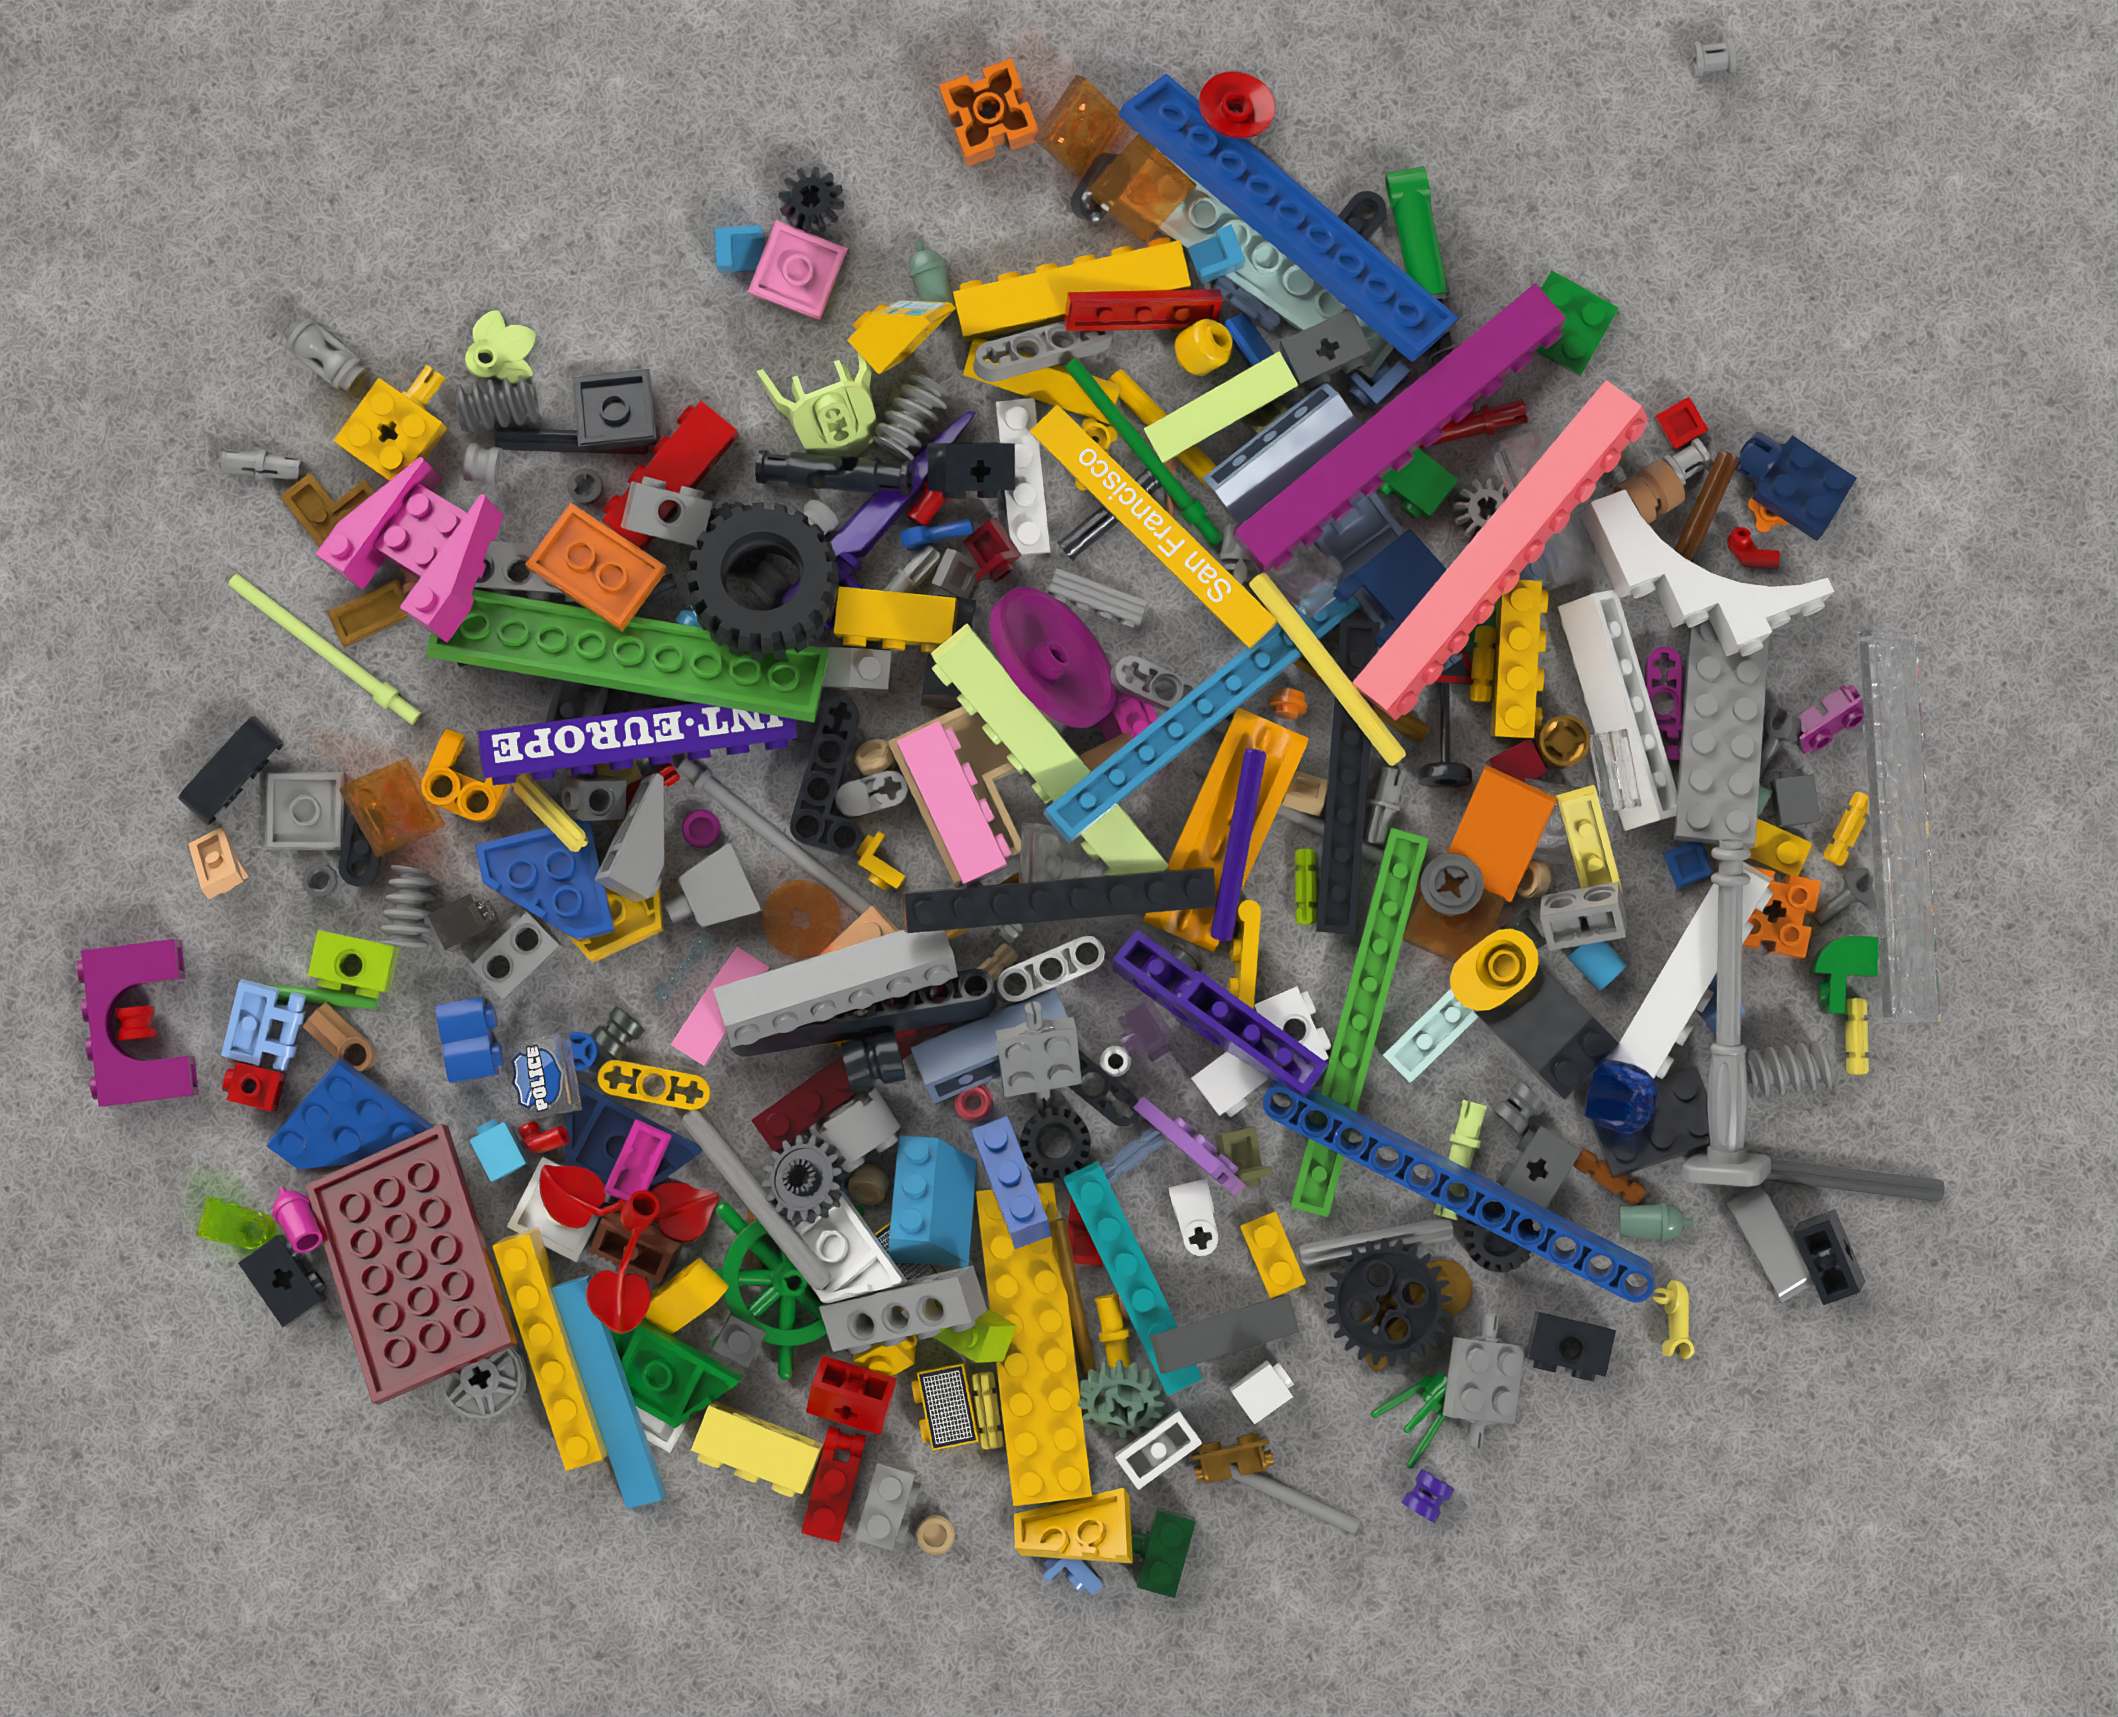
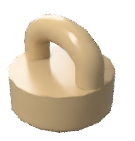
[853,739,897,777]
[1517,859,1552,898]
[847,1164,890,1205]

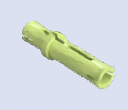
[1433,1100,1487,1220]

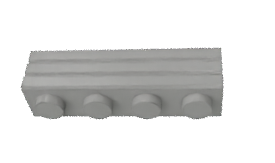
[1048,568,1148,629]

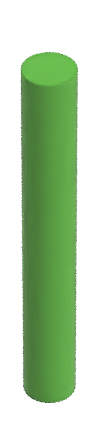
[264,984,379,1009]

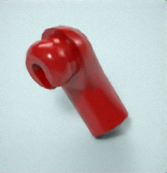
[1727,527,1780,569]
[518,1121,569,1154]

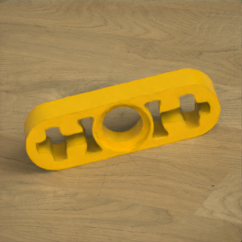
[598,1060,711,1110]

